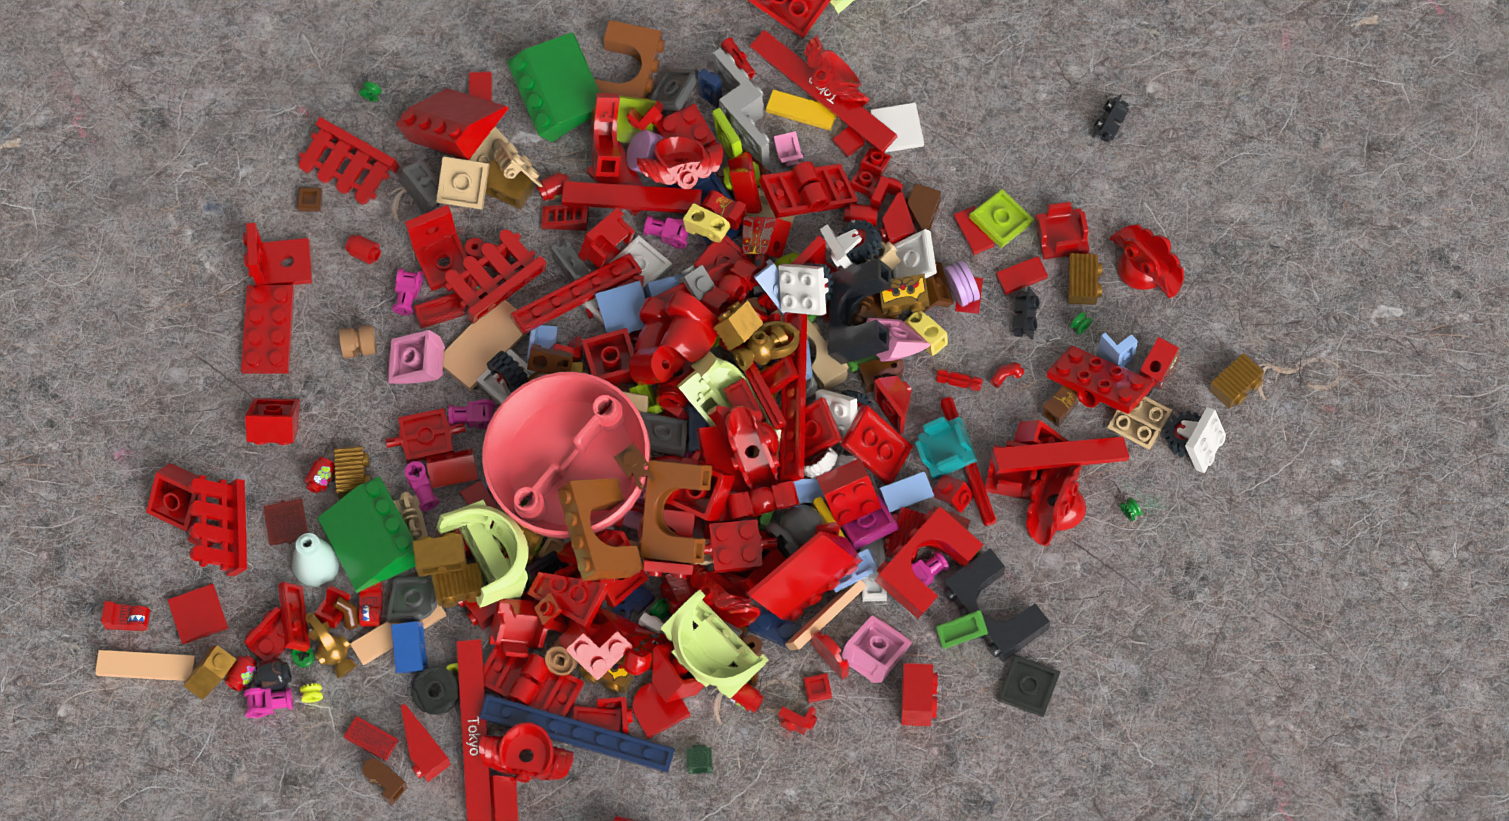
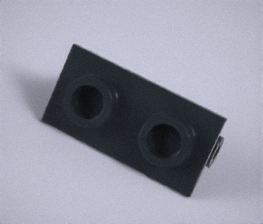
[1091,94,1129,143]
[1012,287,1040,340]

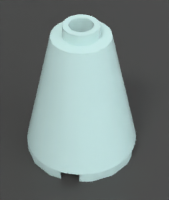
[292,533,340,587]

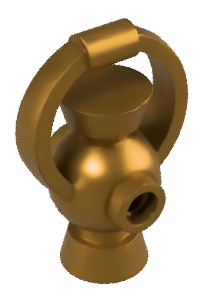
[733,321,799,371]
[306,613,358,679]

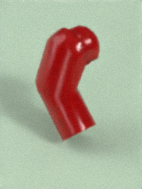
[989,362,1024,388]

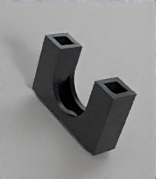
[827,258,892,365]
[943,548,1050,662]

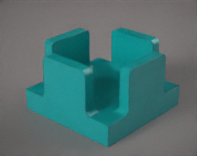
[915,416,978,479]

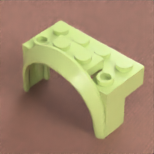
[437,500,528,608]

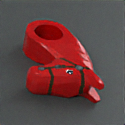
[563,608,672,675]

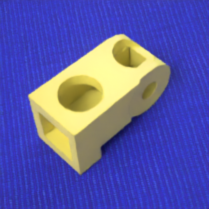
[683,203,730,243]
[904,311,948,357]

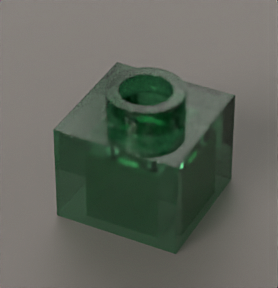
[687,744,713,775]

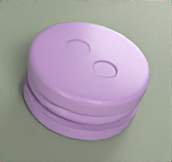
[626,130,664,174]
[944,260,980,307]

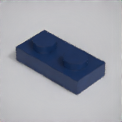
[698,68,722,108]
[748,608,802,649]

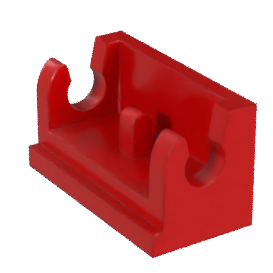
[426,448,478,488]

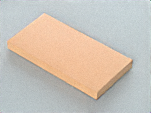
[443,300,530,391]

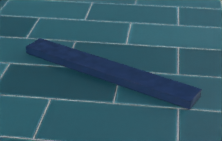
[479,694,675,773]

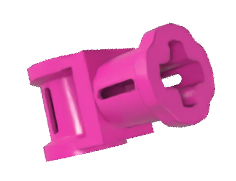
[644,215,688,249]
[392,268,423,316]
[448,399,496,429]
[404,461,440,511]
[912,551,949,586]
[244,688,294,718]

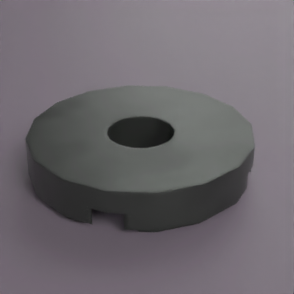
[412,666,460,715]

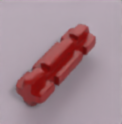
[936,369,983,391]

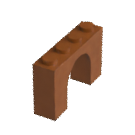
[595,20,665,99]
[639,460,712,564]
[557,478,643,581]

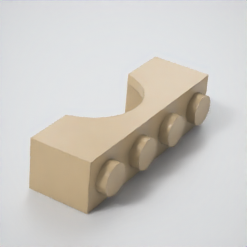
[770,309,848,391]

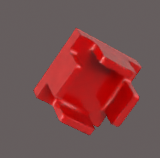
[1035,202,1090,260]
[578,207,635,268]
[985,440,1038,501]
[488,598,548,658]

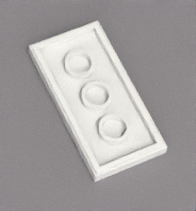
[581,235,672,324]

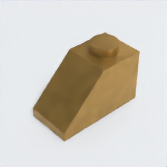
[183,645,237,700]

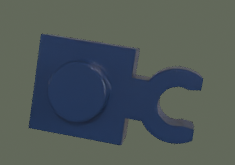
[612,584,655,620]

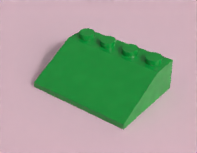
[507,32,600,143]
[318,476,416,593]

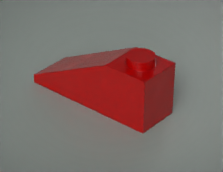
[401,703,451,783]

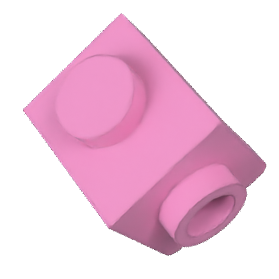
[773,131,803,166]

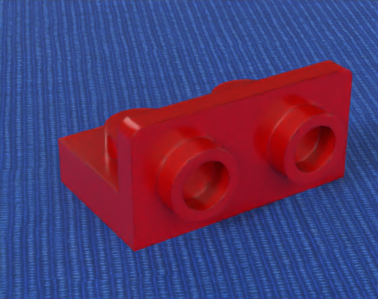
[244,607,286,662]

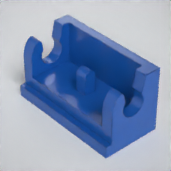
[391,621,428,673]

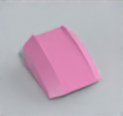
[866,318,930,361]
[387,330,445,384]
[842,615,912,683]

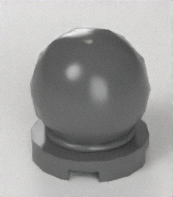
[764,505,825,559]

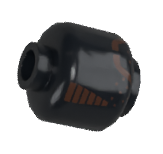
[254,658,292,692]

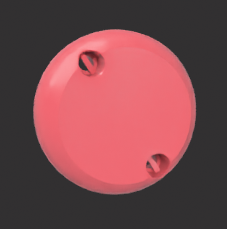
[482,372,651,539]

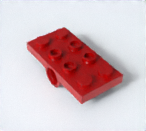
[758,161,858,218]
[1047,345,1153,415]
[483,645,585,717]

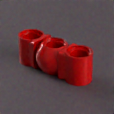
[701,258,763,317]
[727,481,800,520]

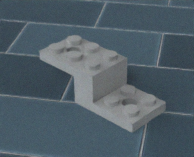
[713,48,770,169]

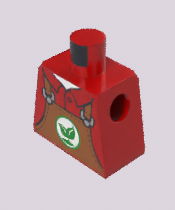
[1140,337,1179,396]

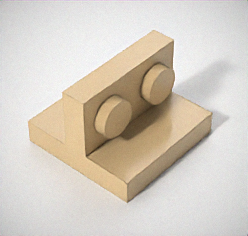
[436,157,490,209]

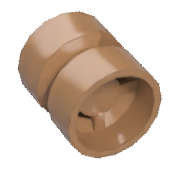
[339,324,377,359]
[545,634,579,676]

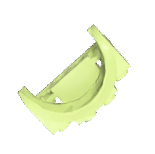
[677,351,773,448]
[661,590,768,699]

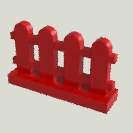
[298,117,400,205]
[445,229,547,324]
[188,475,247,577]

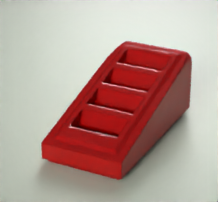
[541,205,589,231]

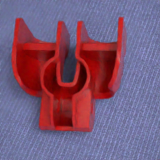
[629,292,720,385]

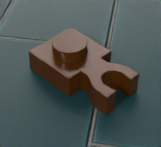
[614,443,656,490]

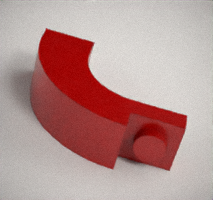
[591,93,621,177]

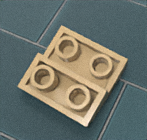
[1107,396,1172,450]

